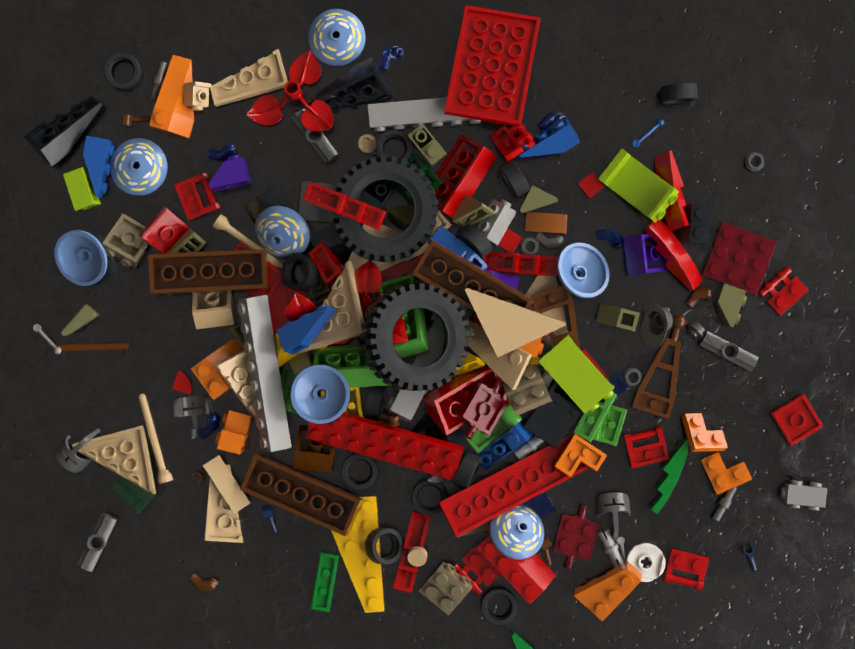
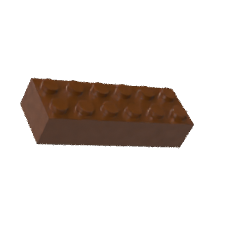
[412,239,533,311]
[148,249,269,295]
[240,453,364,536]

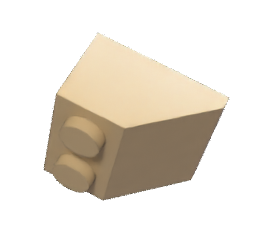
[192,291,235,330]

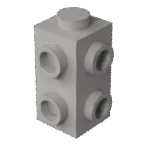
[477,199,516,245]
[781,480,827,510]

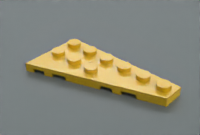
[331,496,384,613]

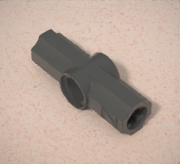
[291,108,339,164]
[699,331,759,372]
[77,512,118,572]

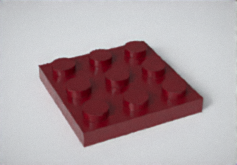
[702,222,777,296]

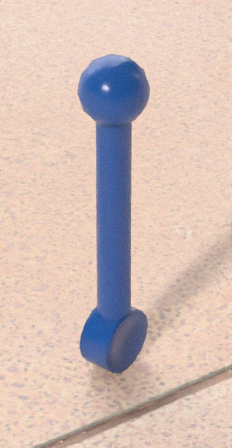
[632,119,664,148]

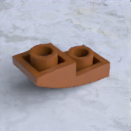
[525,212,567,234]

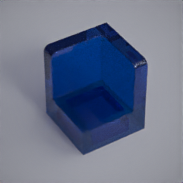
[608,373,630,398]
[528,492,557,519]

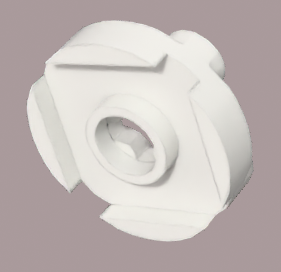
[626,543,666,582]

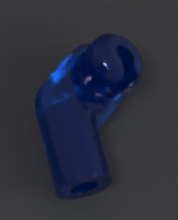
[379,46,404,70]
[537,113,566,130]
[208,143,236,162]
[596,229,623,248]
[198,412,220,440]

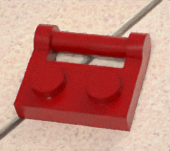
[174,173,221,221]
[623,426,669,468]
[663,548,709,591]

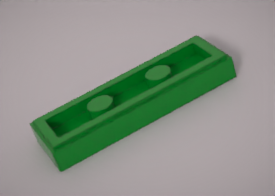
[310,552,339,612]

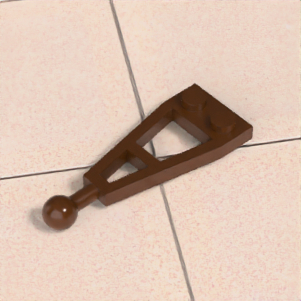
[530,285,580,349]
[631,315,687,419]

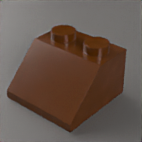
[293,425,335,473]

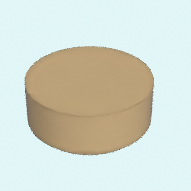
[358,134,377,154]
[408,546,427,567]

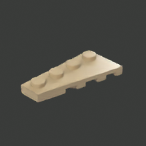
[210,49,288,107]
[464,320,532,390]
[215,350,257,421]
[204,464,243,543]

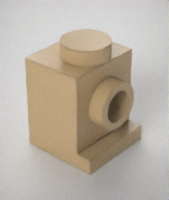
[184,81,211,111]

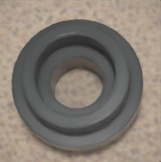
[745,152,764,172]
[520,237,539,255]
[687,322,705,340]
[622,368,642,387]

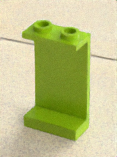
[599,149,679,223]
[538,334,615,413]

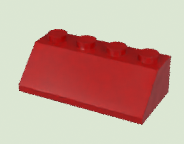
[435,135,497,219]
[422,363,507,435]
[476,533,556,604]

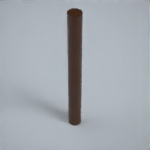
[51,342,129,352]

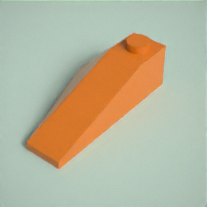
[149,55,194,138]

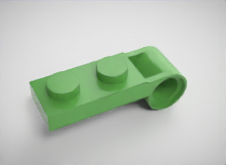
[466,404,522,453]

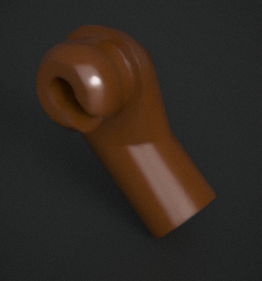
[380,411,400,427]
[189,573,218,591]

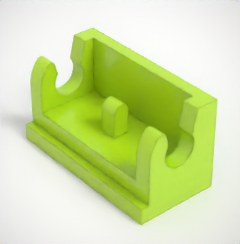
[63,167,101,211]

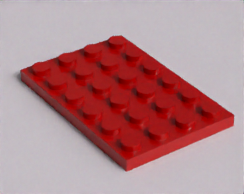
[444,5,541,127]

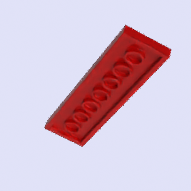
[306,412,464,481]
[438,433,589,538]

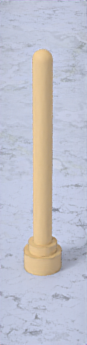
[212,214,283,271]
[138,394,173,484]

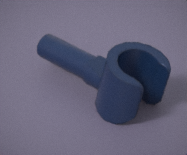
[262,506,277,533]
[742,544,757,571]

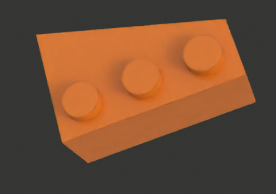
[573,561,642,621]

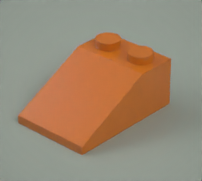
[191,338,242,400]

